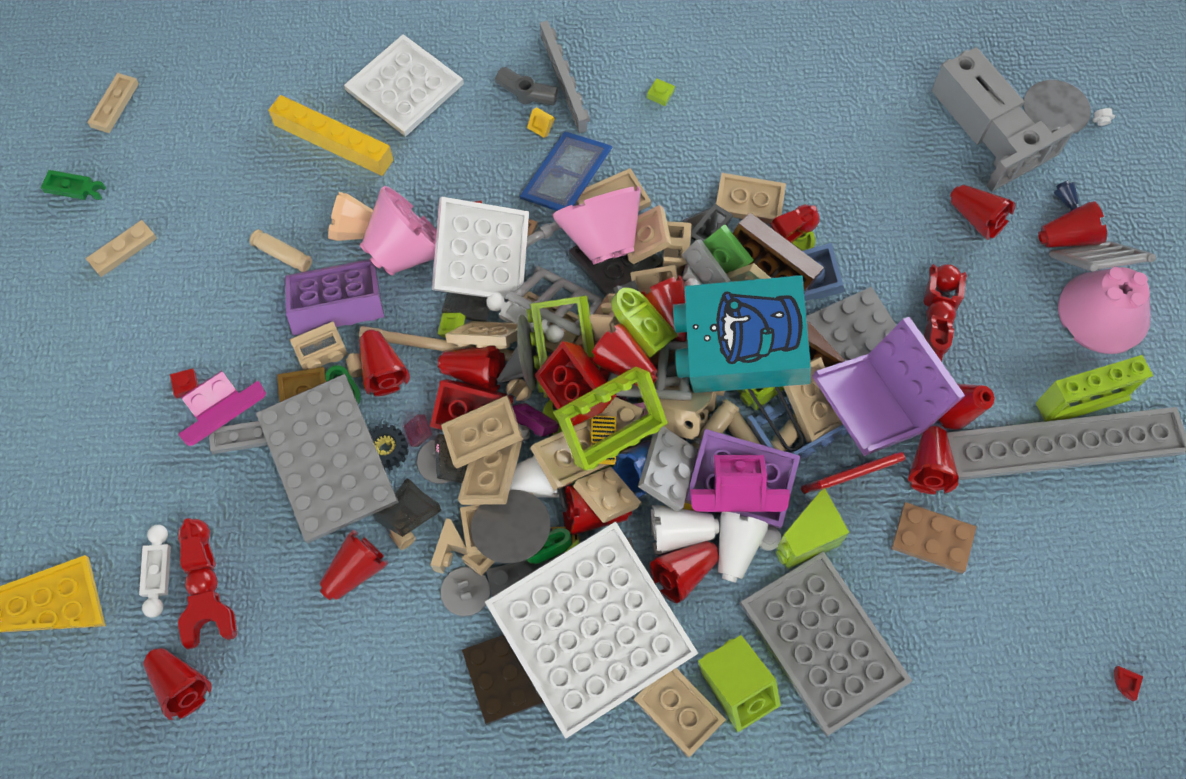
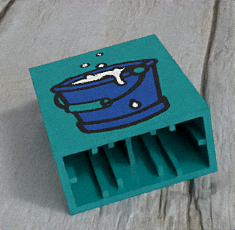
[673,275,811,393]

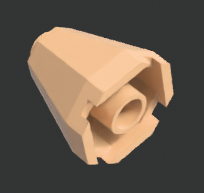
[328,192,373,241]

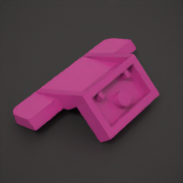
[178,370,266,446]
[691,455,790,512]

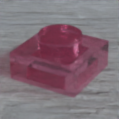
[403,414,433,447]

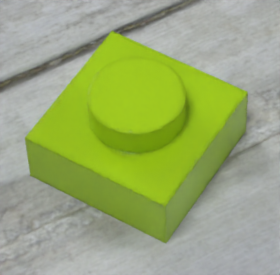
[647,78,675,106]
[437,313,466,338]

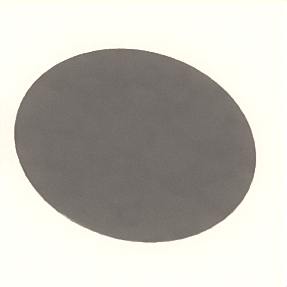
[1024,80,1091,134]
[517,314,537,390]
[471,490,550,563]

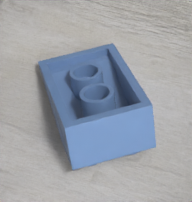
[803,243,845,301]

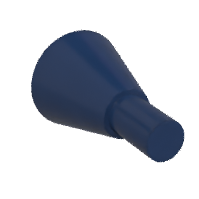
[1054,180,1079,211]

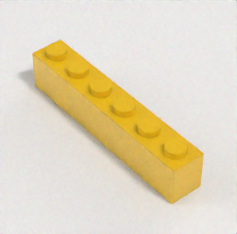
[268,95,393,176]

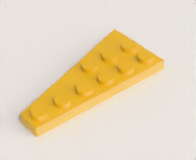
[0,555,106,633]

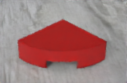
[1114,666,1143,701]

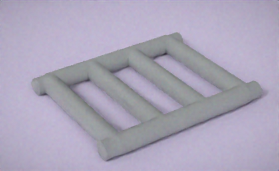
[1049,241,1156,272]
[506,266,603,336]
[608,341,692,400]

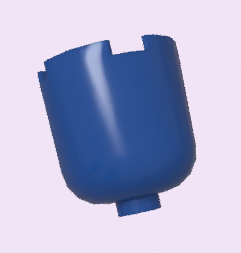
[612,441,651,498]

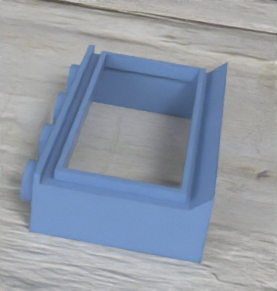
[746,396,849,459]

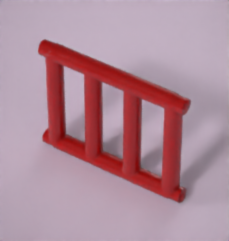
[801,452,905,494]

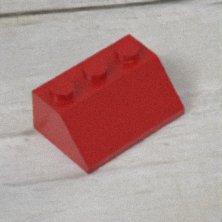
[534,341,617,426]
[430,379,514,430]

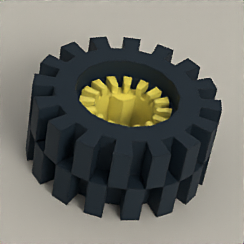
[369,424,409,471]

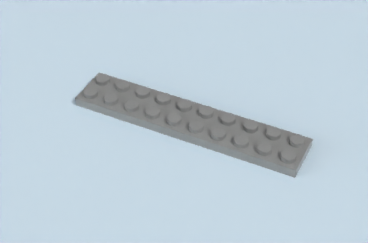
[947,407,1186,480]

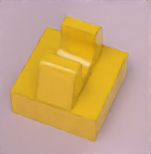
[527,107,555,138]

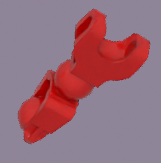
[770,204,820,243]
[923,264,967,362]
[178,518,237,650]

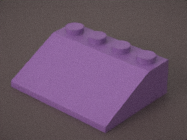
[285,259,384,336]
[684,429,800,529]

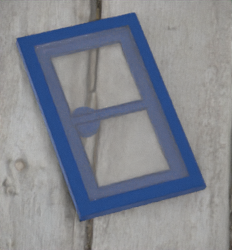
[520,131,613,211]

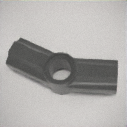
[495,67,558,106]

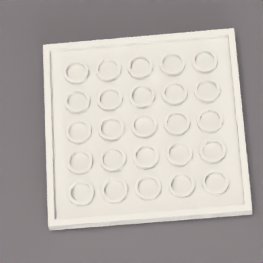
[485,522,698,739]

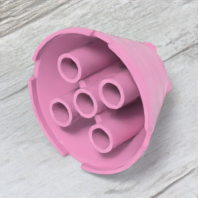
[359,186,437,276]
[552,186,641,265]
[1058,267,1151,354]

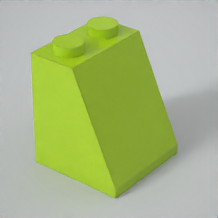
[776,489,850,570]
[698,635,781,732]

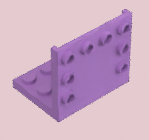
[812,317,965,456]

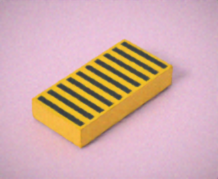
[591,416,616,465]

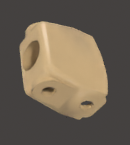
[659,385,717,440]

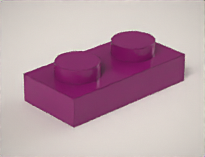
[512,403,560,436]

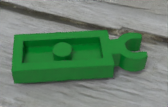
[41,170,106,200]

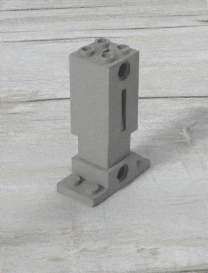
[931,47,1075,192]

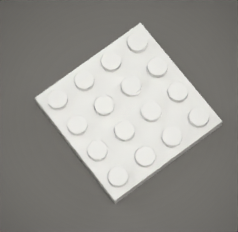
[344,34,464,137]
[432,197,529,300]

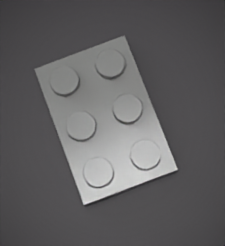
[638,426,698,511]

